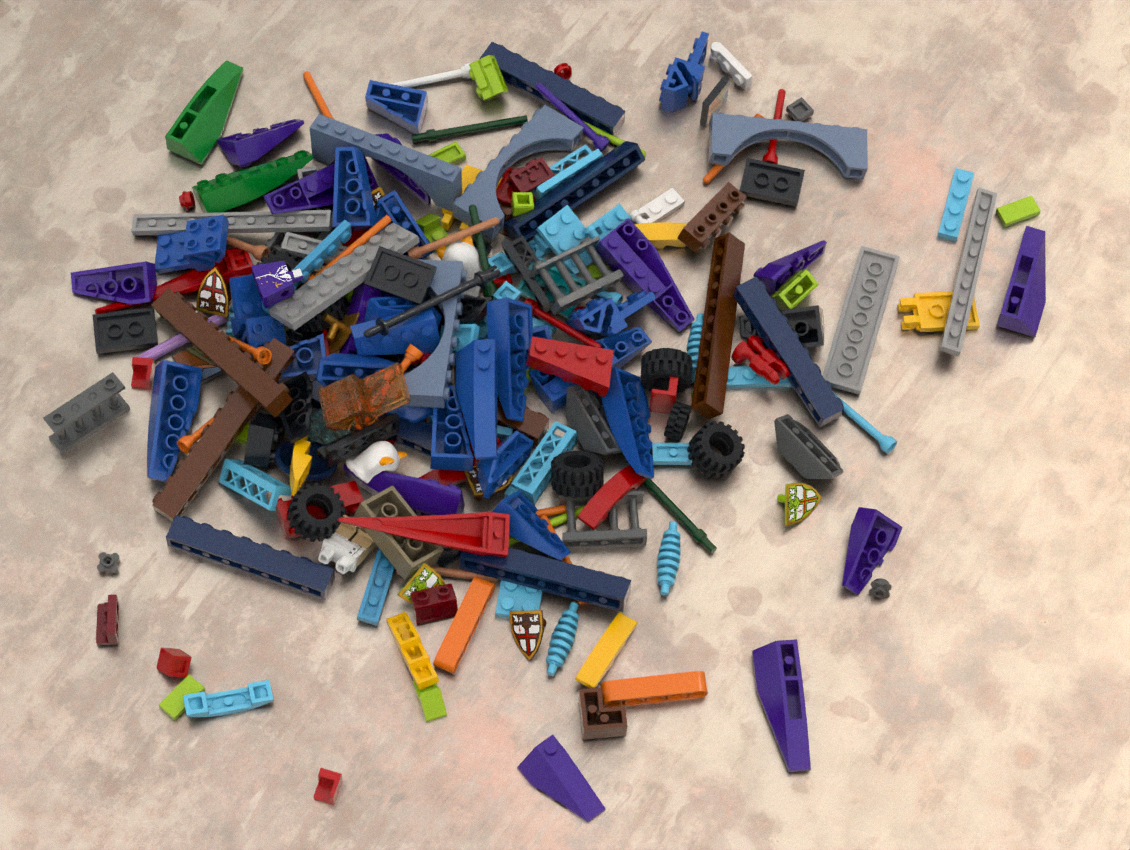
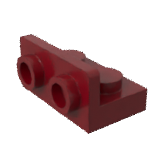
[507,157,555,192]
[410,583,458,625]
[96,594,119,645]

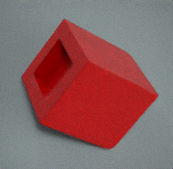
[131,357,155,390]
[157,648,192,677]
[314,768,343,805]

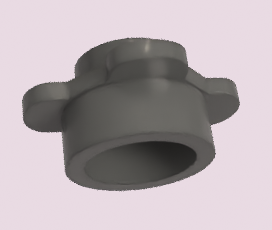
[97,552,120,573]
[869,578,892,598]

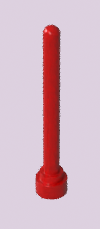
[762,89,786,164]
[524,298,601,348]

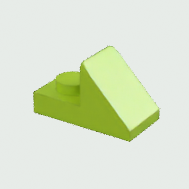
[416,213,449,253]
[413,681,447,722]

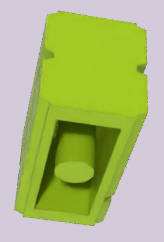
[469,55,509,101]
[770,269,818,310]

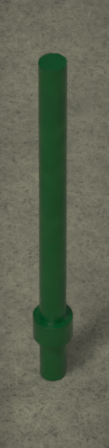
[411,115,528,142]
[628,464,717,554]

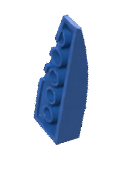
[487,297,533,422]
[455,339,498,460]
[147,359,202,482]
[601,367,654,479]

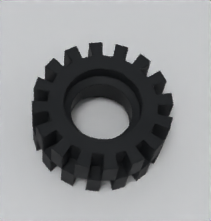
[664,401,691,441]

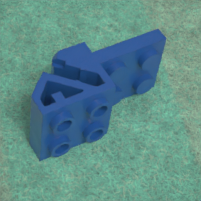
[659,31,709,113]
[155,215,229,274]
[229,274,287,357]
[565,290,656,337]

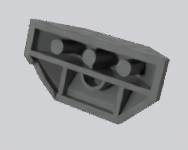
[566,385,622,455]
[774,414,844,479]

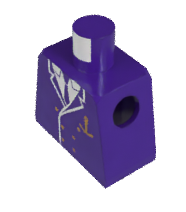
[251,261,303,308]

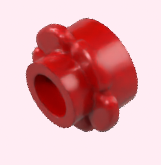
[554,63,572,80]
[179,191,195,210]

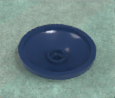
[275,440,338,481]

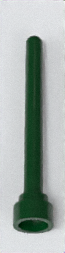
[469,204,499,299]

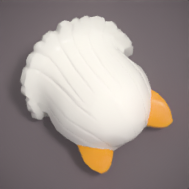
[436,236,482,278]
[345,441,407,484]

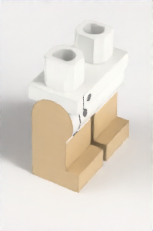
[318,514,376,574]

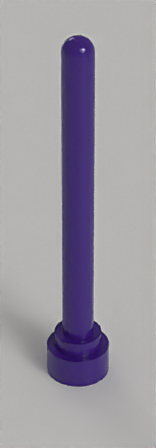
[535,83,611,152]

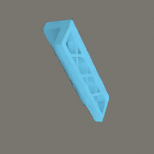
[531,144,603,200]
[511,421,578,504]
[218,458,291,511]

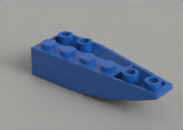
[529,326,652,413]

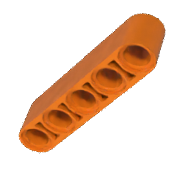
[433,576,496,674]
[600,671,708,708]

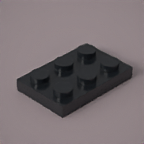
[740,158,805,207]
[364,246,437,305]
[434,297,493,329]
[92,307,158,354]

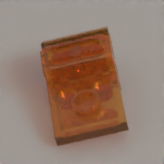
[317,362,411,431]

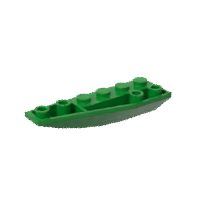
[165,60,244,165]
[192,150,313,213]

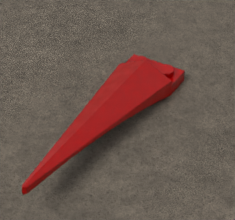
[95,248,253,314]
[337,512,510,557]

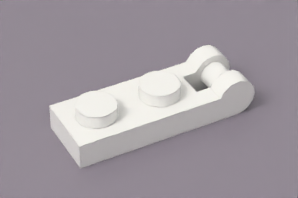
[710,42,752,90]
[629,188,685,224]

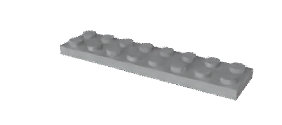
[269,223,420,331]
[822,246,900,395]

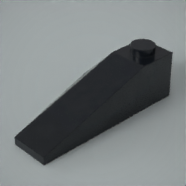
[739,305,825,348]
[279,371,313,444]

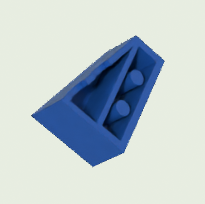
[365,80,428,134]
[364,297,442,329]

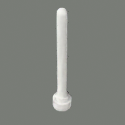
[392,62,472,88]

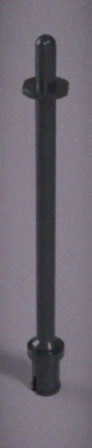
[364,265,501,338]

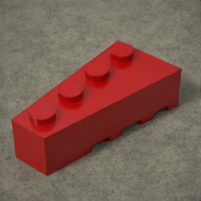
[526,336,614,397]
[276,480,364,539]

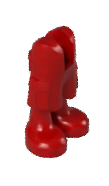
[731,335,790,385]

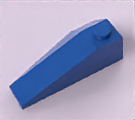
[492,491,571,561]

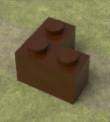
[578,688,628,740]

